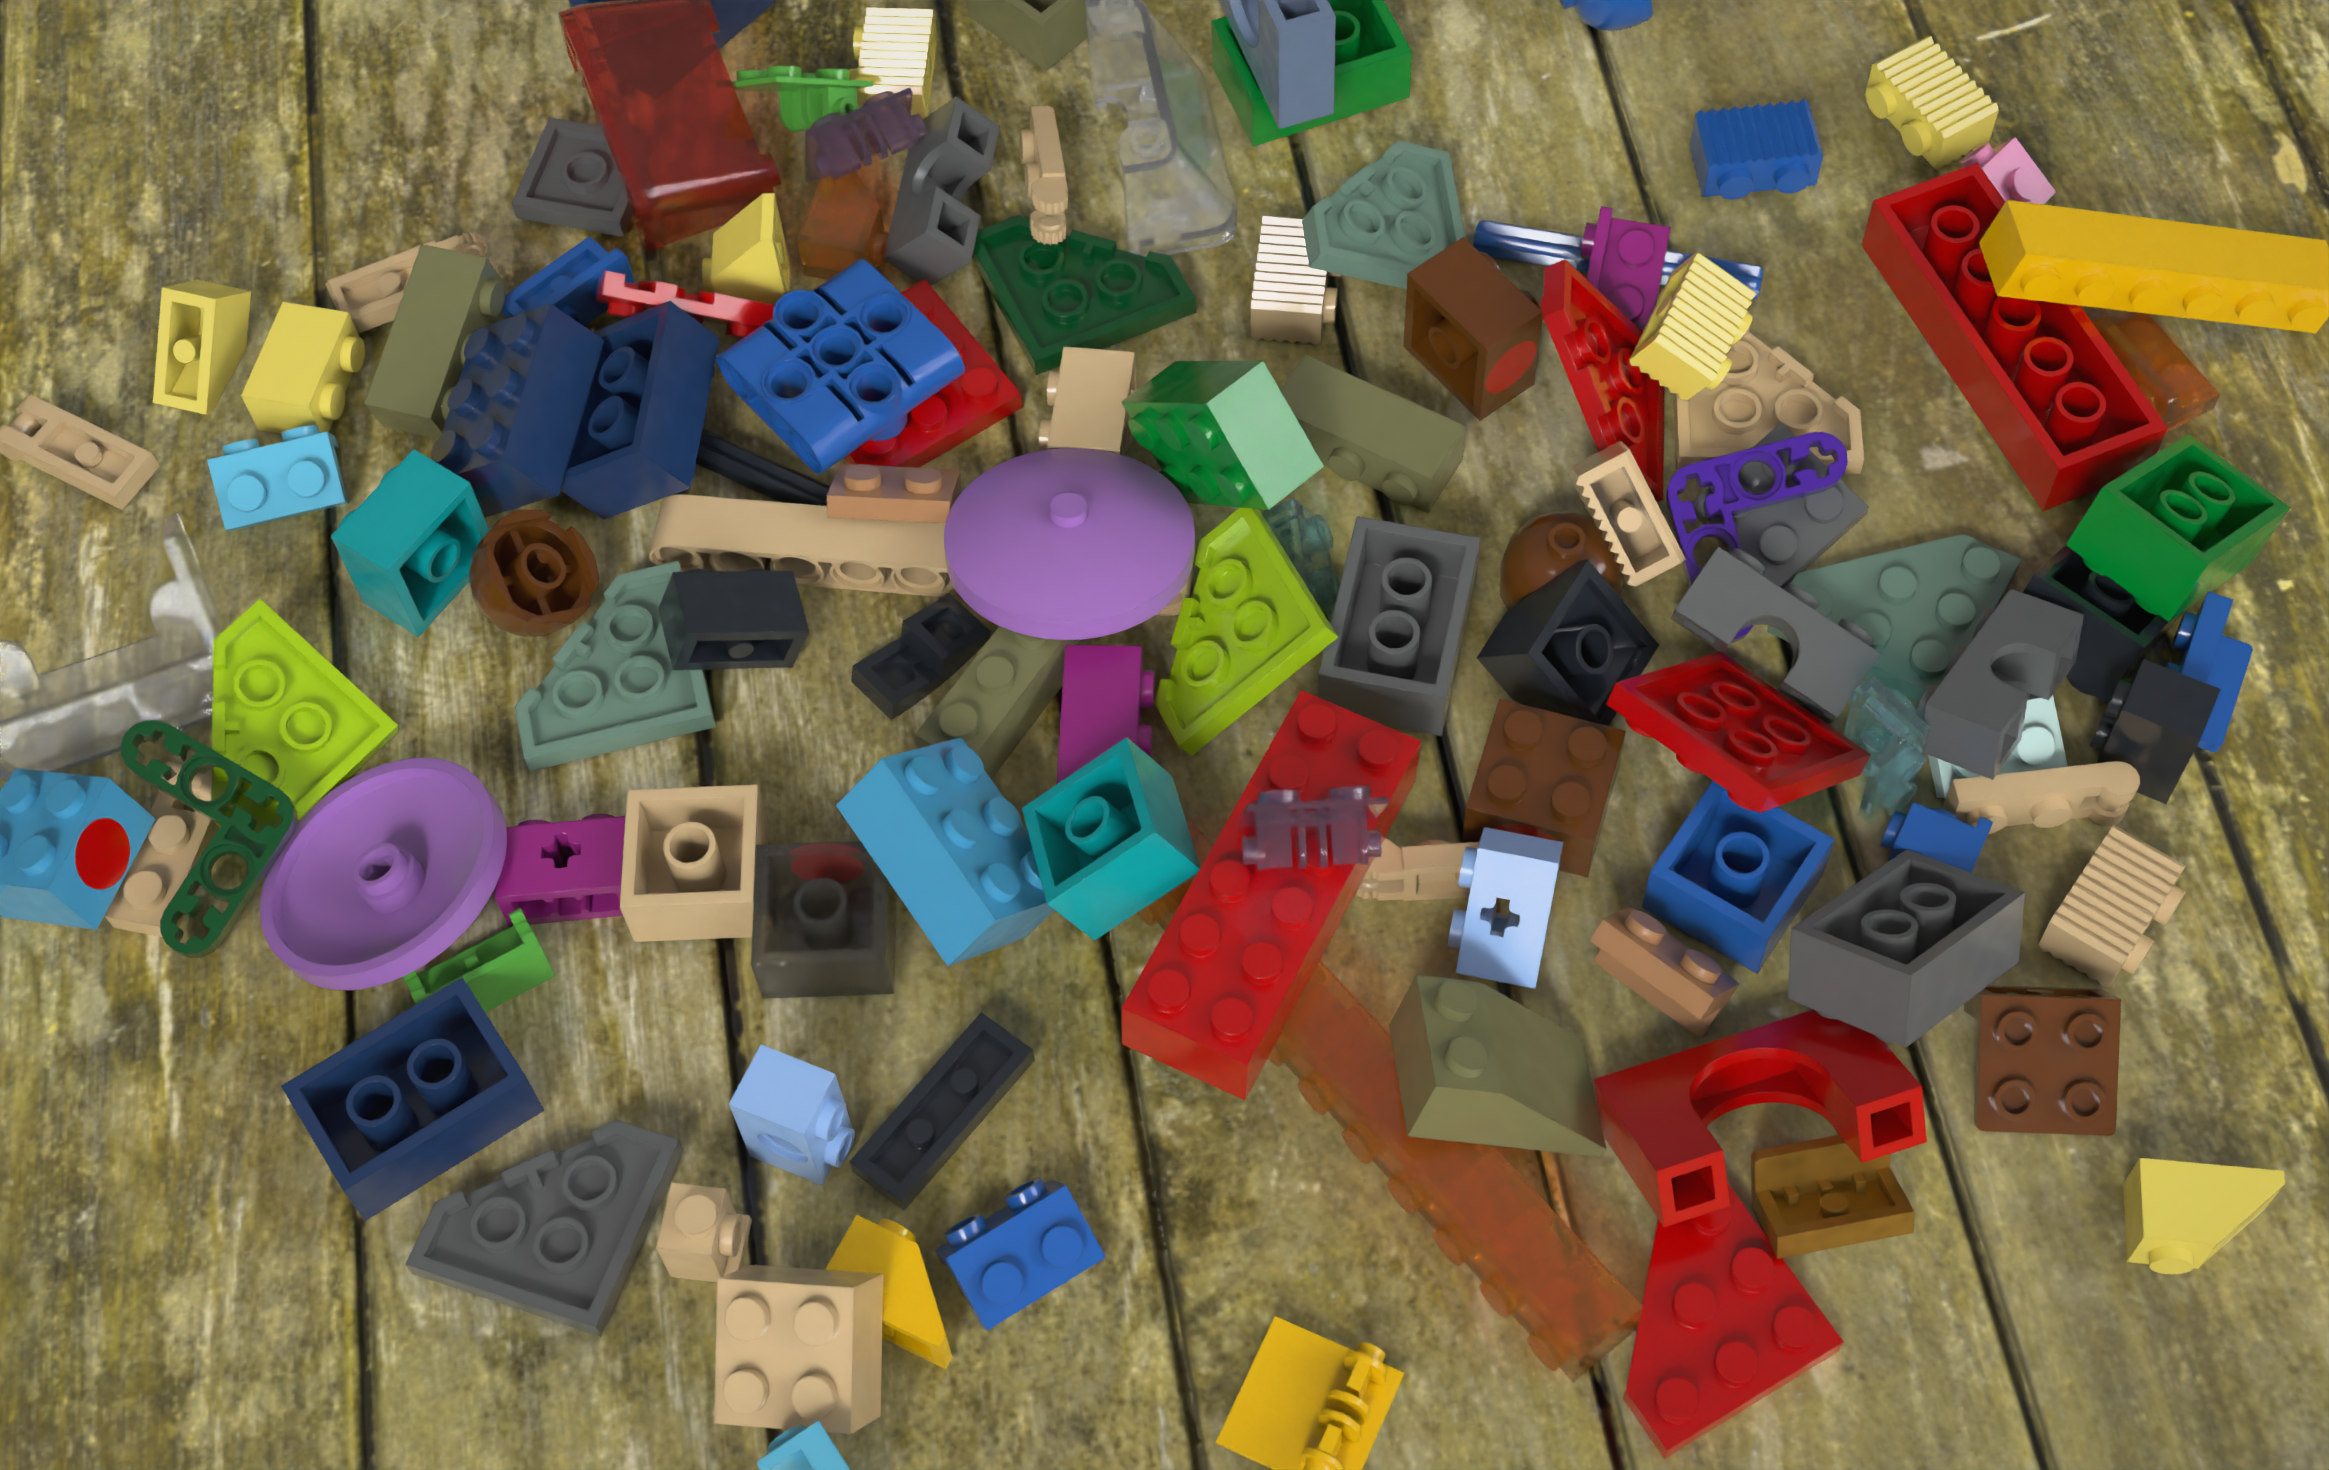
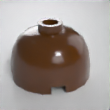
[469,509,599,637]
[1499,511,1624,610]

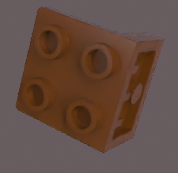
[1964,985,2121,1136]

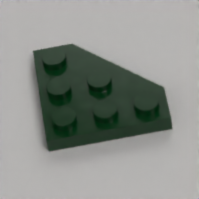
[972,215,1197,375]

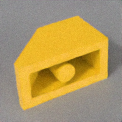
[825,1215,953,1369]

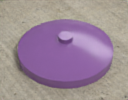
[944,448,1195,640]
[260,758,507,990]

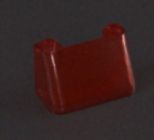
[558,0,781,252]

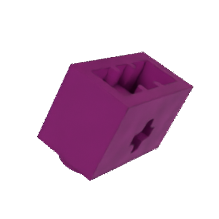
[495,813,626,927]

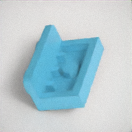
[207,425,349,532]

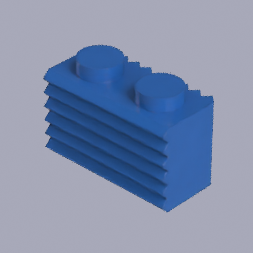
[1690,99,1823,200]

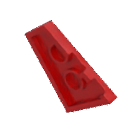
[596,270,775,339]

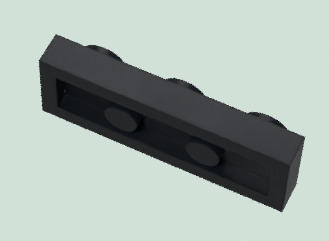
[849,1012,1035,1211]

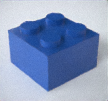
[1642,781,1835,974]

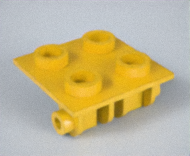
[1216,1316,1405,1470]

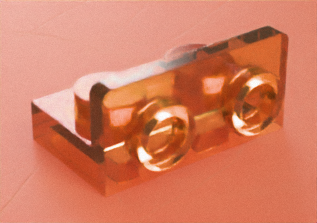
[2093,313,2220,433]

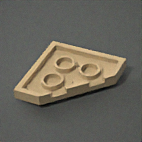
[1673,324,1864,474]

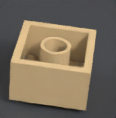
[620,784,769,942]
[714,1265,883,1434]

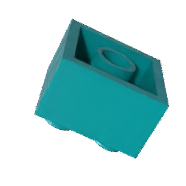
[331,449,489,637]
[1022,737,1201,941]

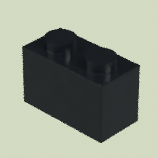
[658,568,809,670]
[2090,659,2221,804]

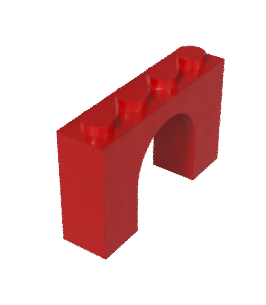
[1593,1009,1927,1227]

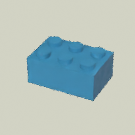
[836,737,1054,966]

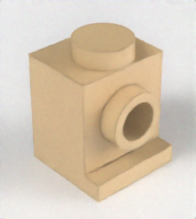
[656,1182,752,1283]

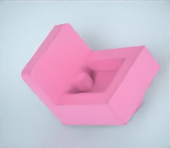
[1959,137,2056,204]

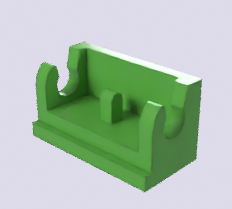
[403,908,555,1013]

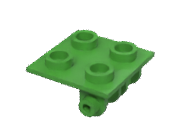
[715,66,873,132]

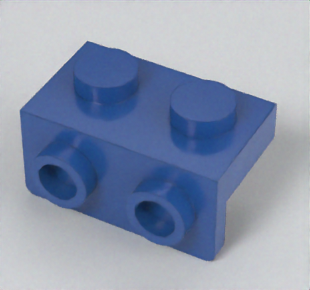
[501,236,635,326]
[2166,591,2253,752]
[935,1177,1106,1330]

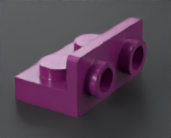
[1580,206,1671,332]

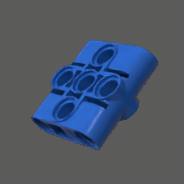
[716,258,965,475]

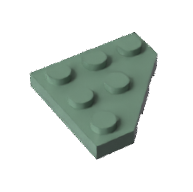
[1302,140,1465,289]
[1767,534,2021,702]
[515,561,716,772]

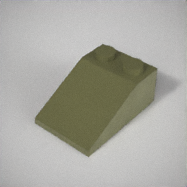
[1389,975,1607,1157]

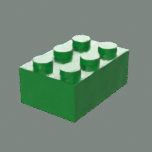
[1211,0,1412,147]
[1121,360,1324,510]
[2066,434,2291,622]

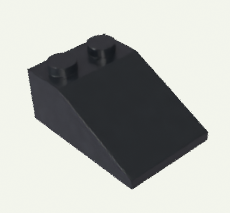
[2023,545,2182,704]

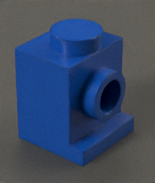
[1880,802,1993,873]

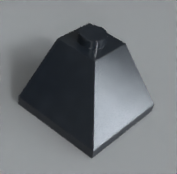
[1477,559,1659,726]

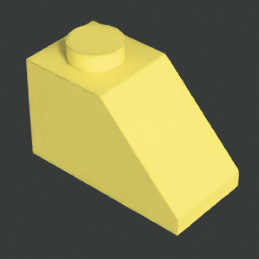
[702,193,791,305]
[153,280,251,415]
[2123,1158,2285,1274]

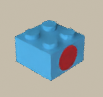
[0,768,156,930]

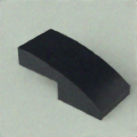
[851,593,990,720]

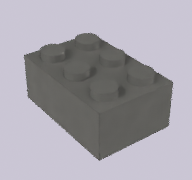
[1318,516,1481,736]
[1788,849,2025,1047]

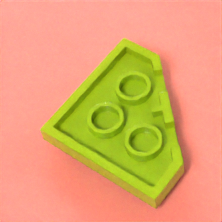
[1154,508,1338,756]
[211,599,398,832]

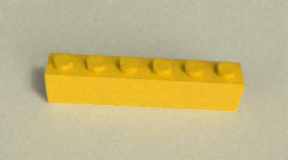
[1979,200,2329,333]

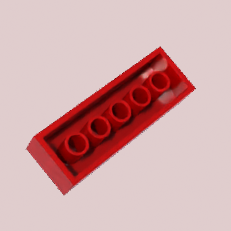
[1861,163,2168,511]
[1122,690,1421,1100]

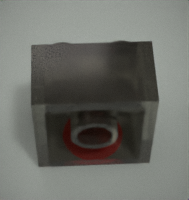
[751,841,897,999]

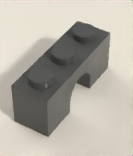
[883,96,1000,286]
[1671,546,1881,724]
[1916,589,2084,780]

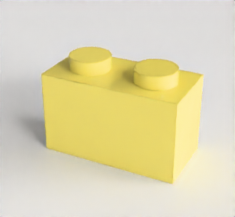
[241,302,365,434]

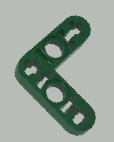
[121,719,298,958]

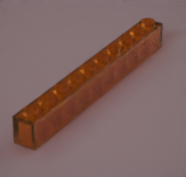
[1137,820,1643,1383]

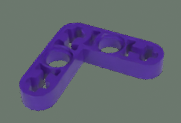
[1666,432,1848,643]

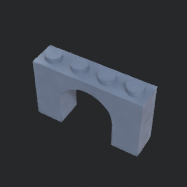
[1219,0,1336,129]

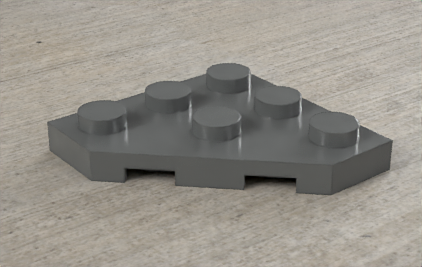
[405,1120,684,1337]

